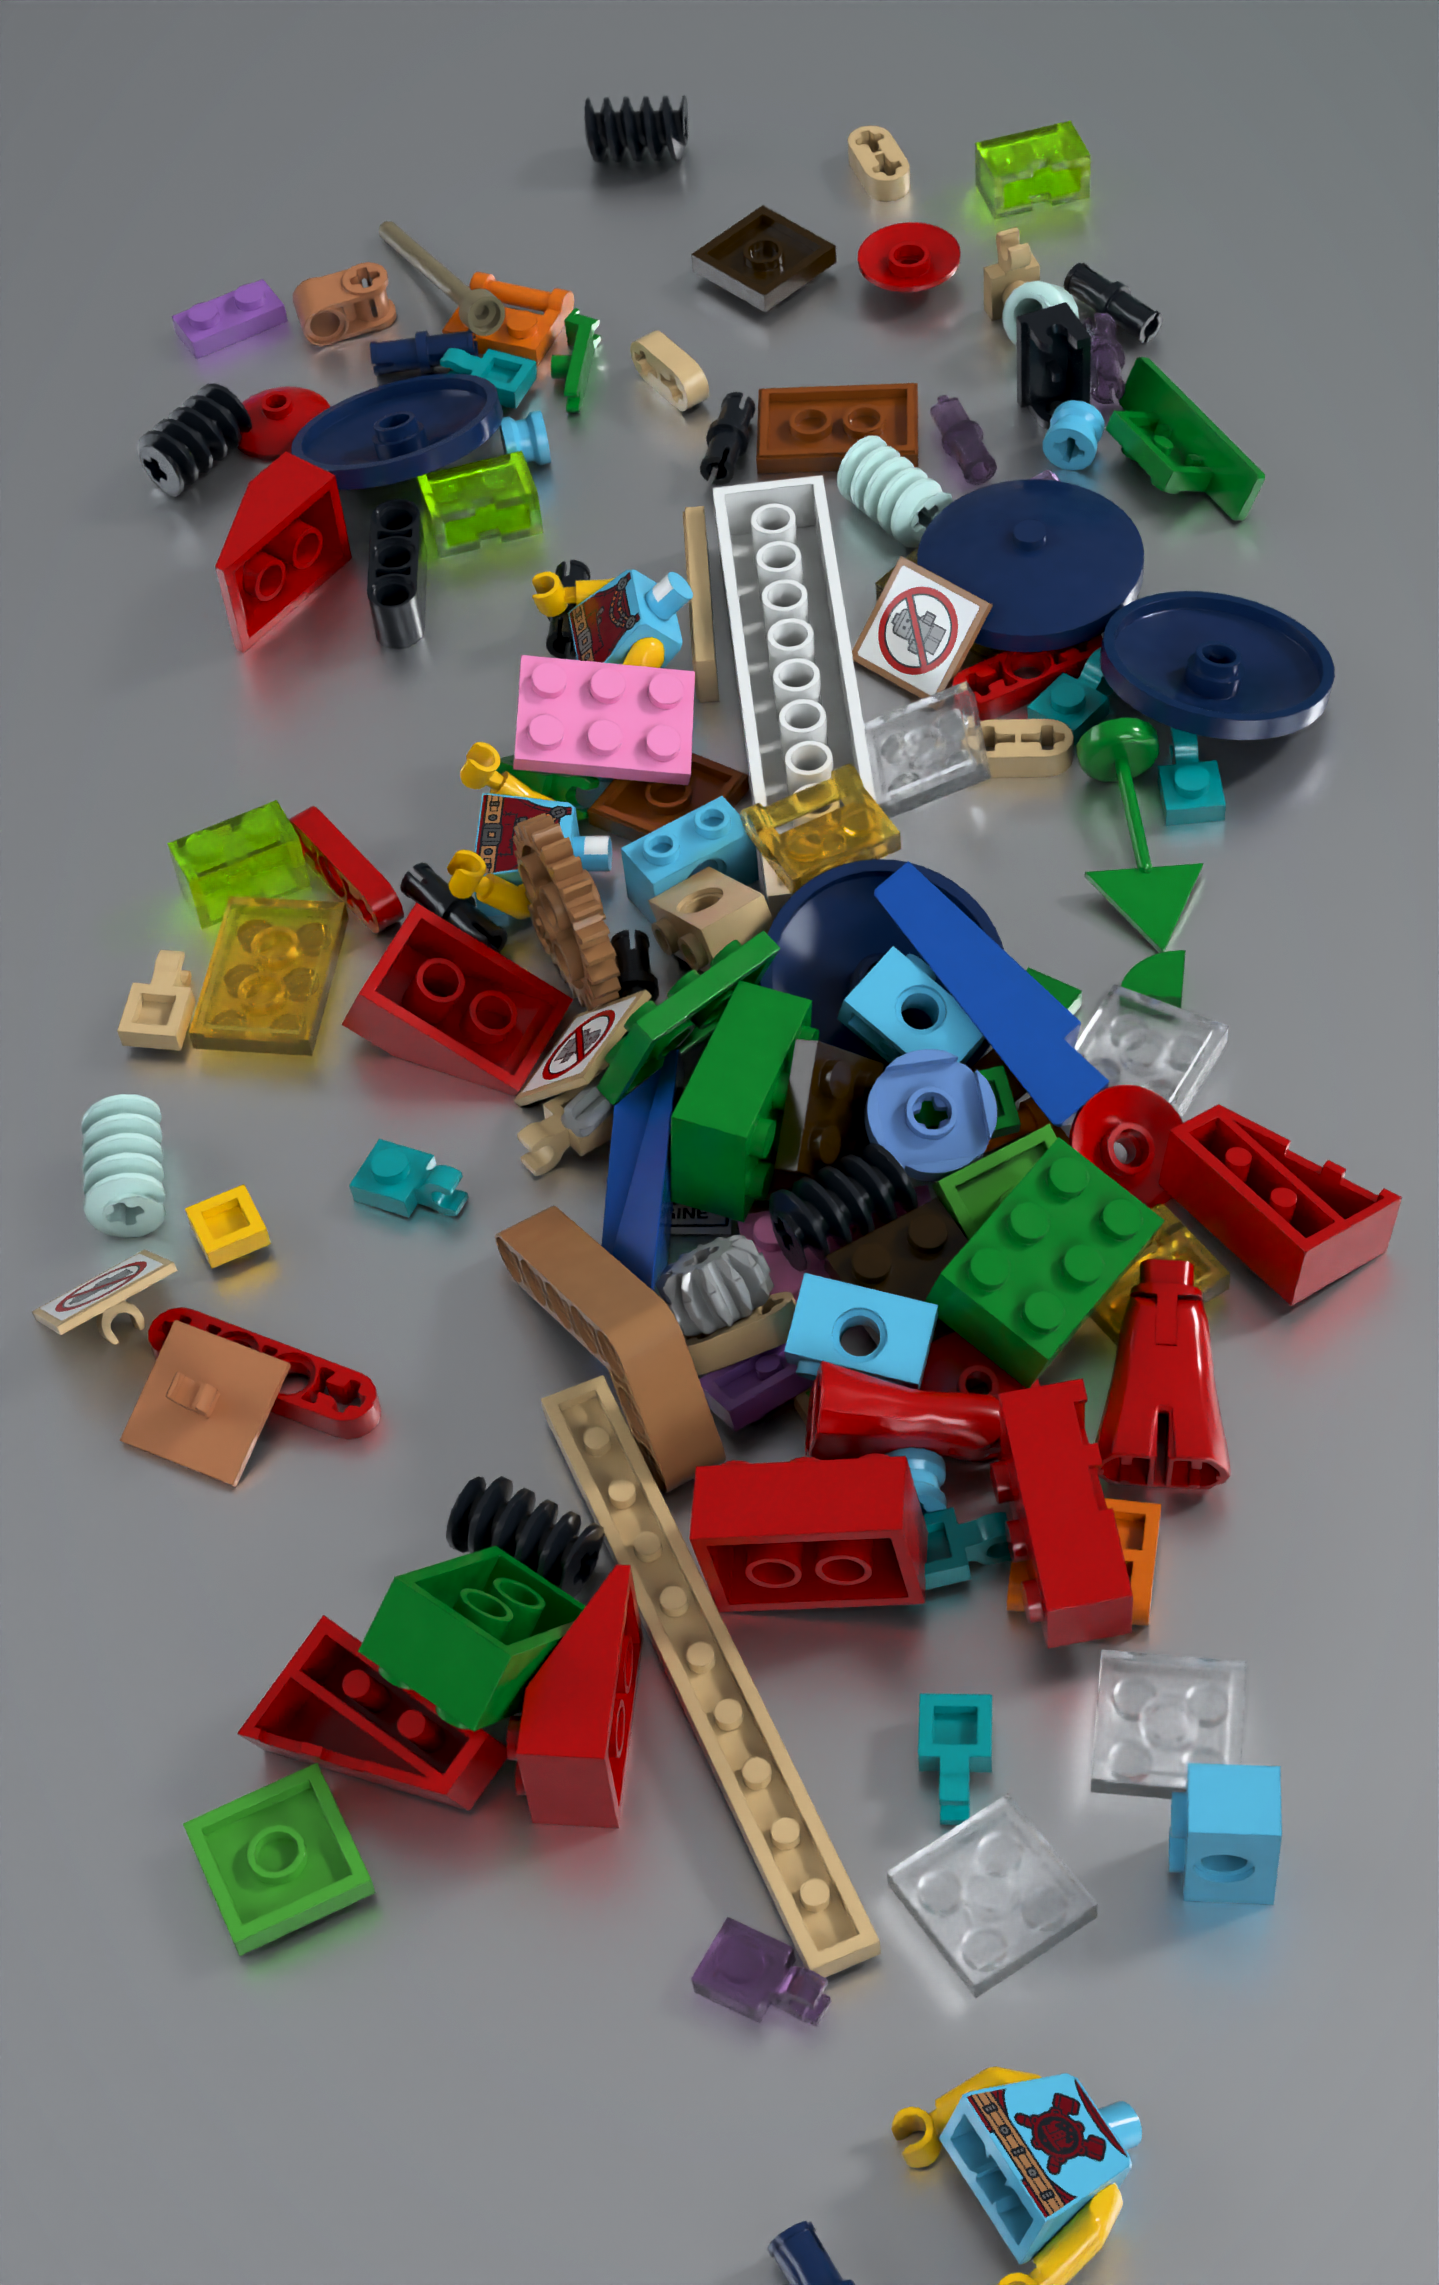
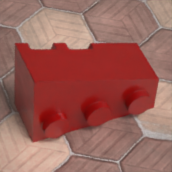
[1158,1104,1402,1306]
[990,1378,1133,1649]
[237,1615,507,1811]

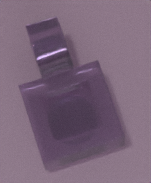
[691,1917,832,2027]

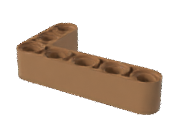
[495,1205,726,1494]

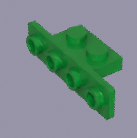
[1105,357,1265,521]

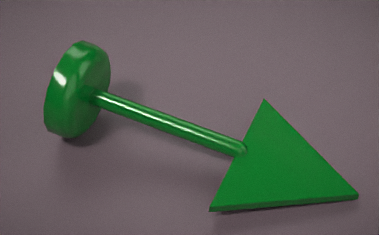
[1076,717,1204,953]

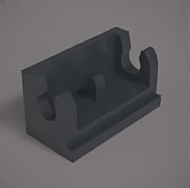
[1016,302,1091,430]

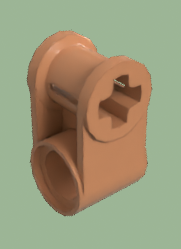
[293,262,397,346]

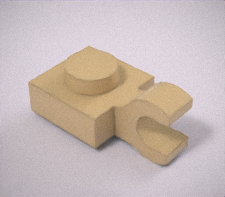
[983,227,1040,321]
[117,950,196,1051]
[517,1076,614,1176]

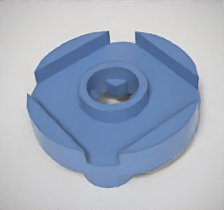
[864,1049,997,1181]

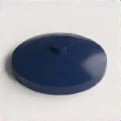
[291,373,503,490]
[917,479,1144,652]
[1099,591,1335,740]
[758,859,1004,1072]

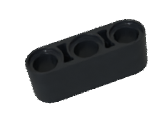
[367,499,428,649]

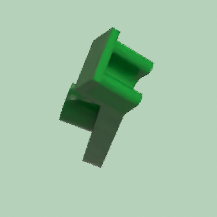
[551,308,601,413]

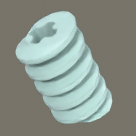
[837,435,953,548]
[81,1094,166,1238]

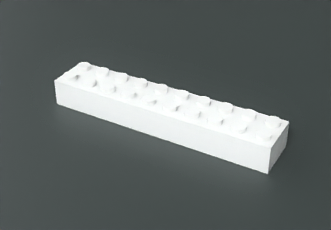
[712,475,886,920]

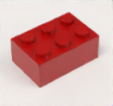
[689,1453,928,1613]

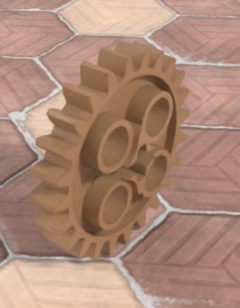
[513,813,621,1011]

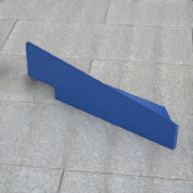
[874,861,1110,1127]
[601,1049,684,1297]

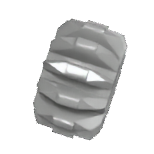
[655,1235,774,1336]

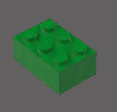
[671,980,819,1222]
[924,1137,1165,1388]
[358,1546,586,1732]

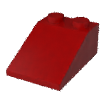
[215,451,352,654]
[342,902,573,1097]
[507,1564,644,1828]

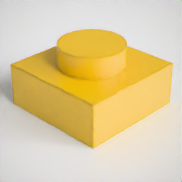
[185,1184,271,1269]

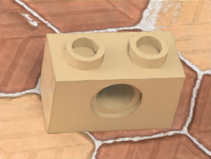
[648,866,774,972]

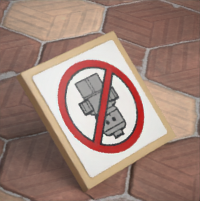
[513,989,652,1107]
[32,1249,178,1345]

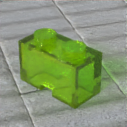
[975,121,1091,220]
[417,451,544,559]
[167,800,311,929]

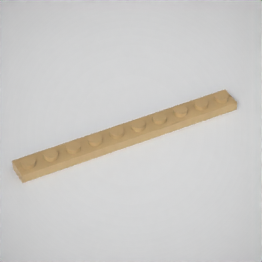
[541,1375,881,1983]

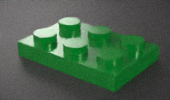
[596,930,781,1106]

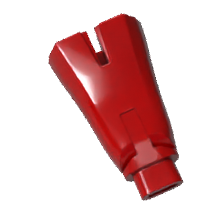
[1095,1259,1231,1490]
[805,1361,1000,1461]

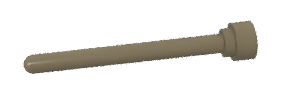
[379,221,505,336]

